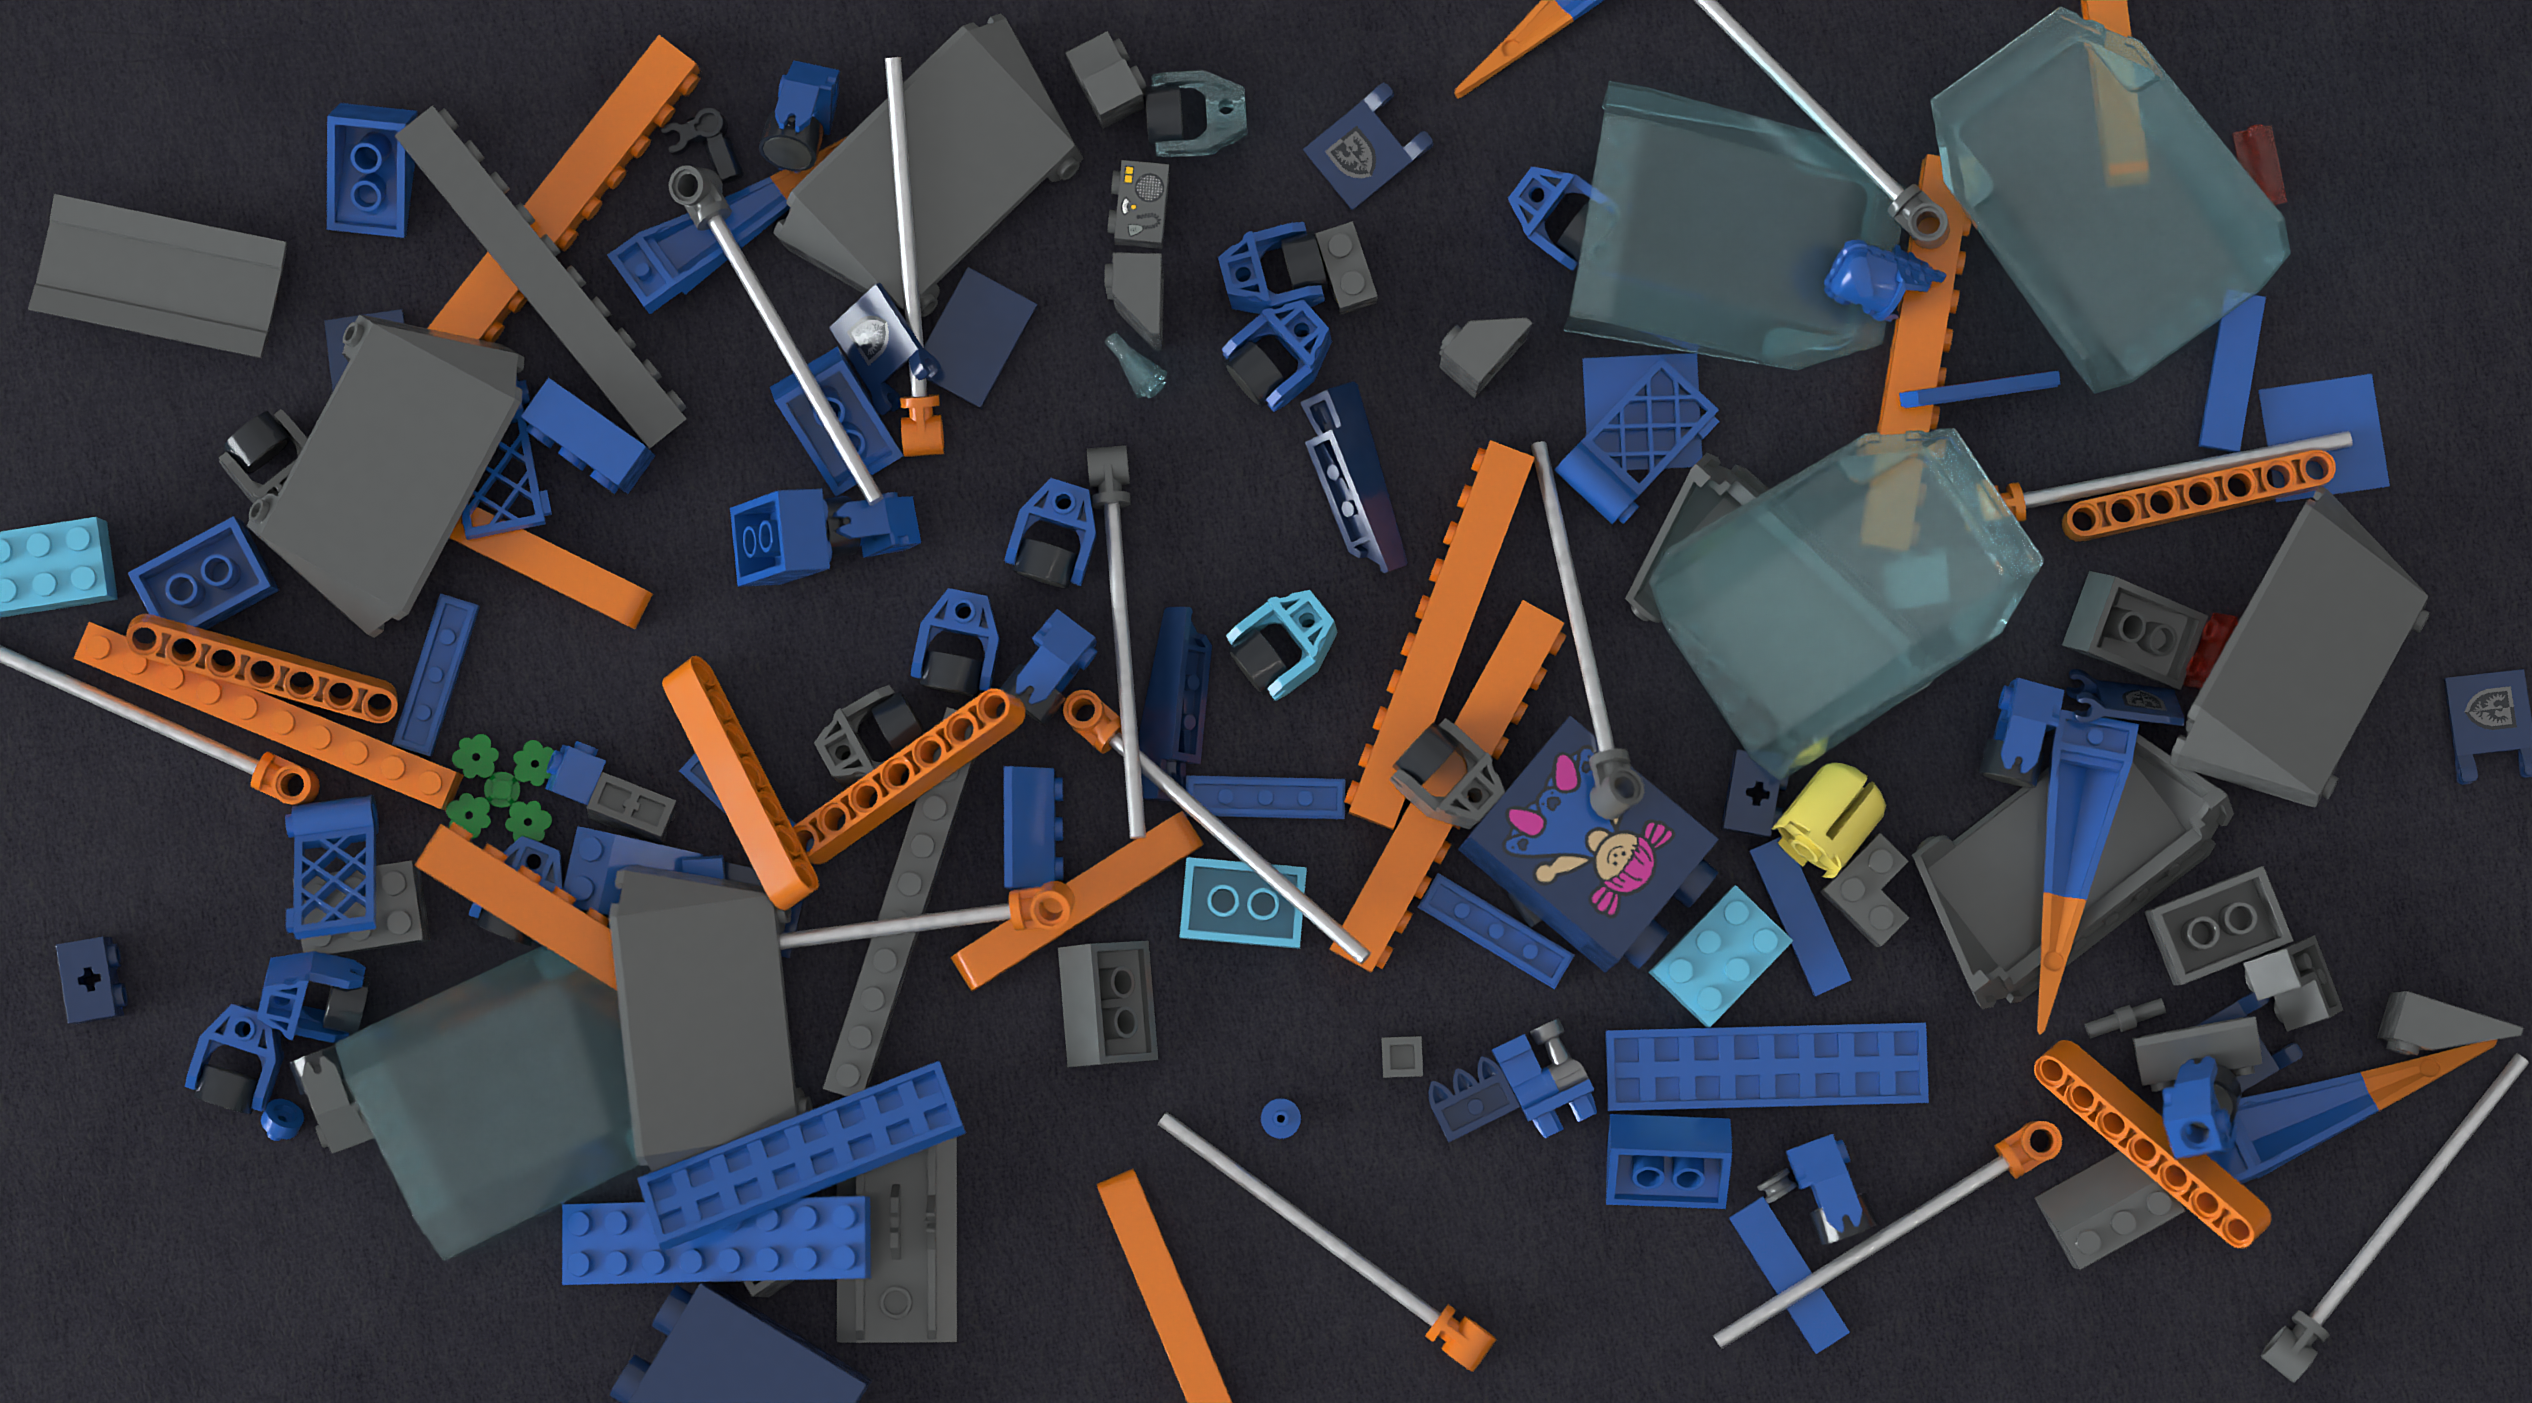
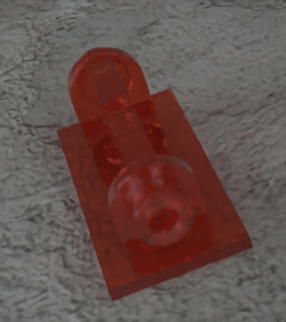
[2232,124,2287,210]
[2183,613,2239,689]

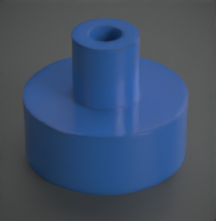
[1261,1098,1301,1139]
[261,1099,304,1141]

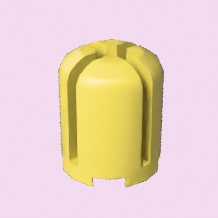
[1772,763,1886,878]

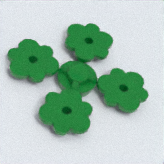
[446,734,554,842]

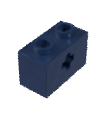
[1720,749,1789,838]
[56,936,128,1024]

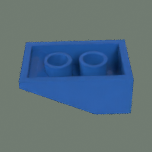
[327,103,417,238]
[770,346,903,496]
[563,826,703,915]

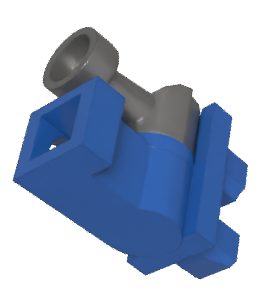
[1491,1018,1597,1138]

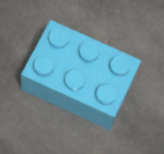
[0,517,118,618]
[1180,857,1307,949]
[1649,885,1793,1028]

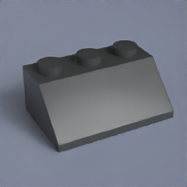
[1105,253,1164,350]
[1439,318,1532,398]
[1058,941,1158,1067]
[2132,1016,2263,1092]
[2034,1150,2185,1270]

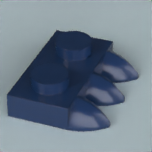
[1429,1056,1520,1142]

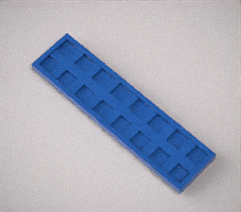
[1605,1023,1929,1111]
[638,1061,966,1252]
[562,1196,871,1285]

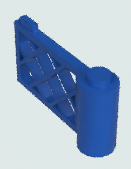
[1554,357,1719,524]
[462,376,552,540]
[285,795,379,939]

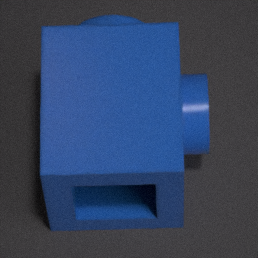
[545,741,606,805]

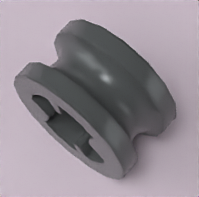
[1757,1168,1798,1204]

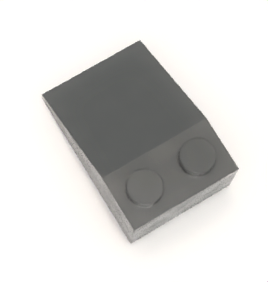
[2062,571,2208,690]
[2377,991,2523,1055]

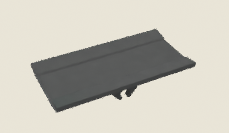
[28,194,288,359]
[837,1101,957,1343]

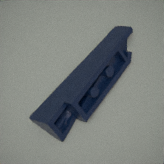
[1300,382,1408,573]
[1126,607,1212,803]

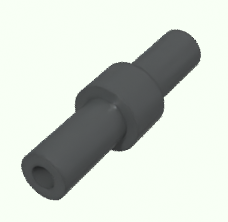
[2085,998,2166,1039]

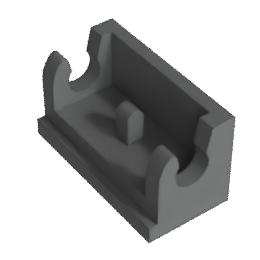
[587,772,677,845]

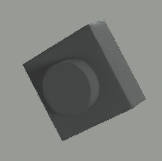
[1381,1036,1423,1078]

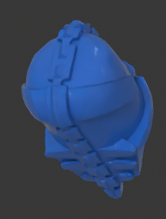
[1824,239,1947,322]

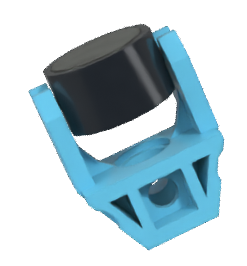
[1226,590,1338,701]

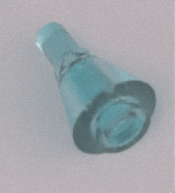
[1105,333,1167,398]

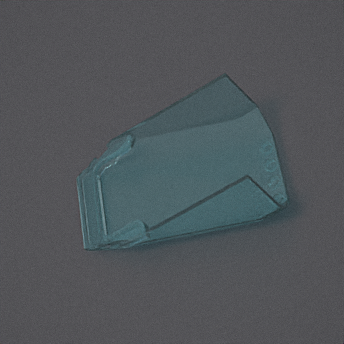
[1930,6,2291,394]
[1564,81,1907,370]
[1649,428,2044,781]
[335,945,640,1261]

